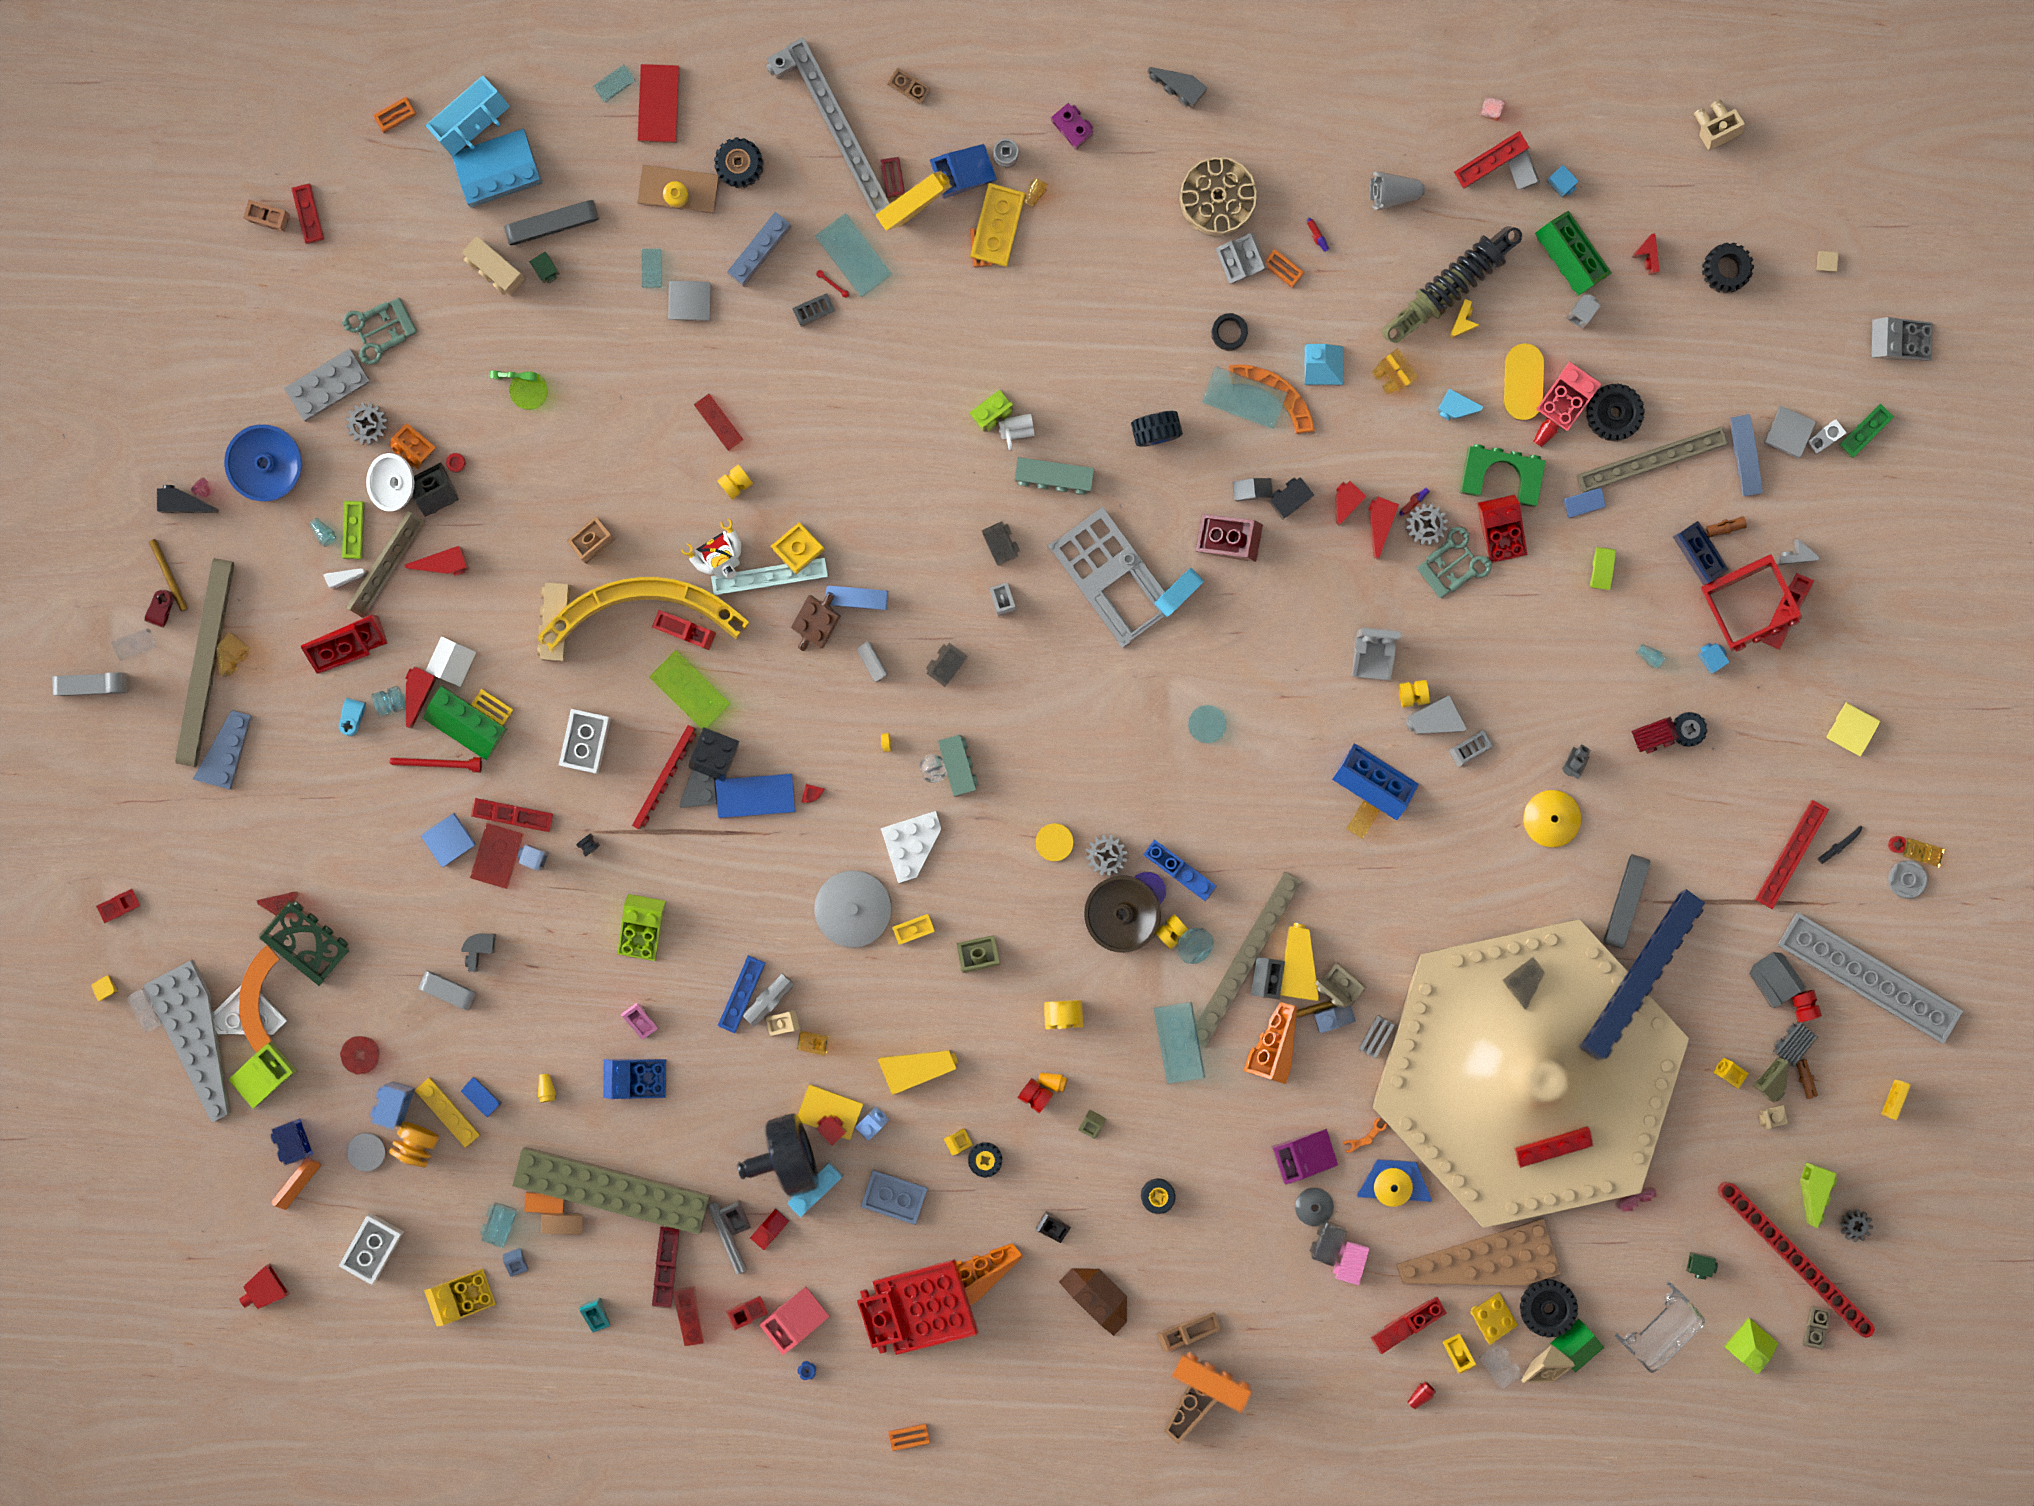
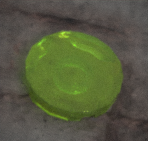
[509,371,548,410]

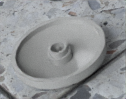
[814,871,891,947]

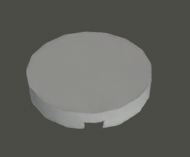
[1888,860,1928,899]
[347,1133,386,1171]

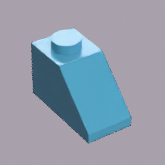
[1437,389,1483,421]

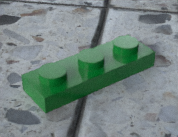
[1839,403,1894,458]

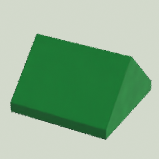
[1550,1318,1604,1373]

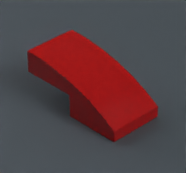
[96,889,140,924]

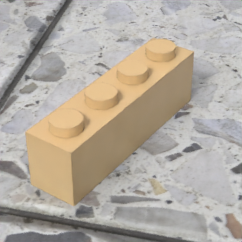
[537,583,570,661]

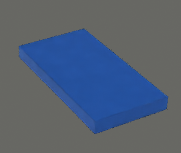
[715,774,795,818]

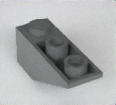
[1148,67,1207,108]

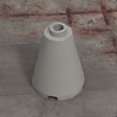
[1370,171,1425,210]

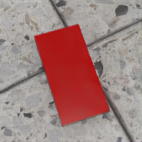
[637,64,679,143]

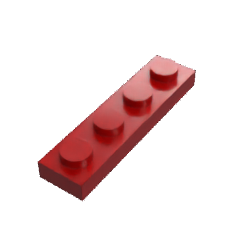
[1454,131,1530,189]
[1514,1126,1593,1168]

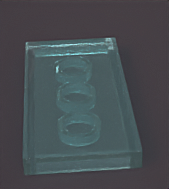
[815,213,892,298]
[1202,366,1287,429]
[1154,1002,1205,1084]

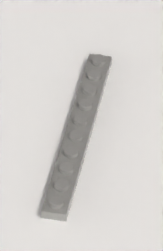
[787,37,890,217]

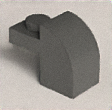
[461,933,496,972]

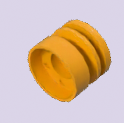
[389,1121,439,1167]

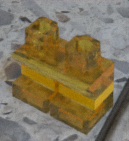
[1371,348,1419,395]

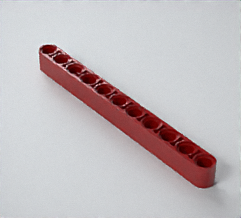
[1718,1181,1875,1338]

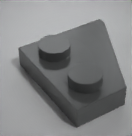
[679,770,717,808]

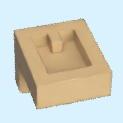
[1758,1105,1788,1130]

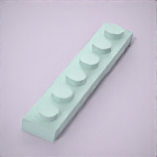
[711,558,828,595]

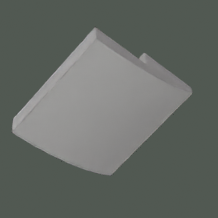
[1215,233,1268,284]
[668,281,710,321]
[1764,406,1816,459]

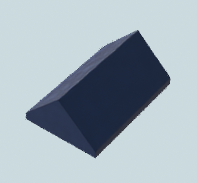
[1673,521,1728,585]

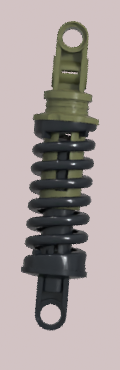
[1382,226,1523,343]

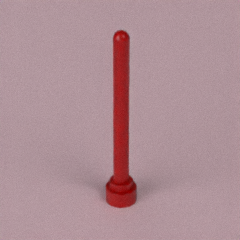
[389,757,482,773]

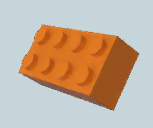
[1172,1352,1253,1412]

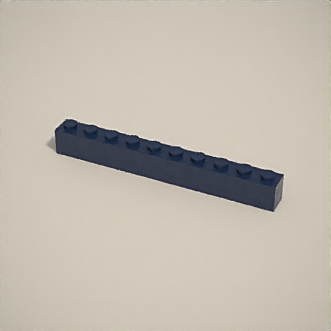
[1579,889,1705,1060]

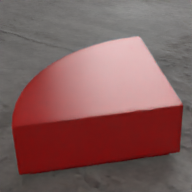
[801,784,825,803]

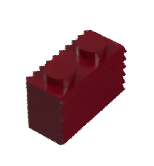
[1632,716,1679,754]

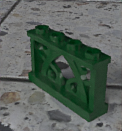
[259,900,349,986]

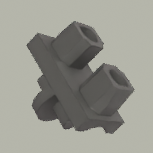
[1562,744,1591,779]

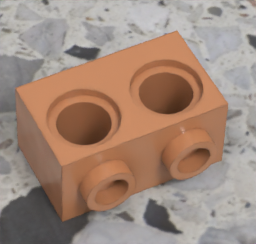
[243,200,290,232]

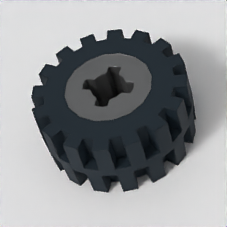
[1673,712,1708,747]

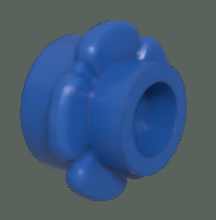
[797,1361,816,1380]

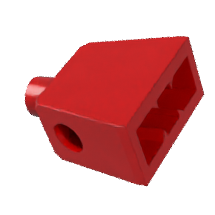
[239,1264,289,1309]

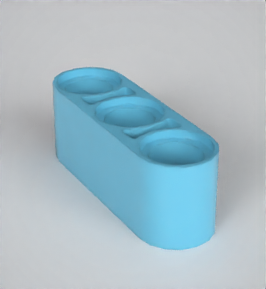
[1154,567,1204,617]

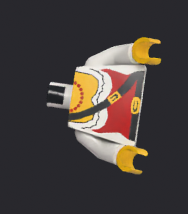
[681,518,742,579]

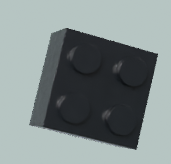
[688,727,739,782]

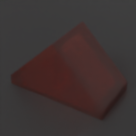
[257,891,299,915]

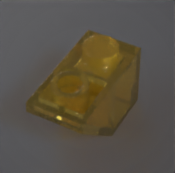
[217,632,250,677]

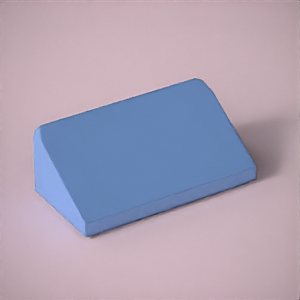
[1563,488,1605,518]

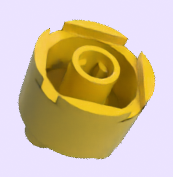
[1044,1000,1084,1029]

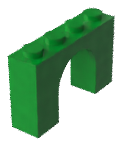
[1460,444,1546,507]

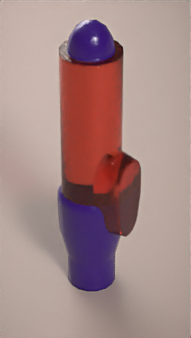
[1399,487,1430,516]

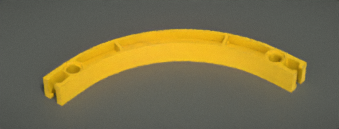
[537,577,749,653]

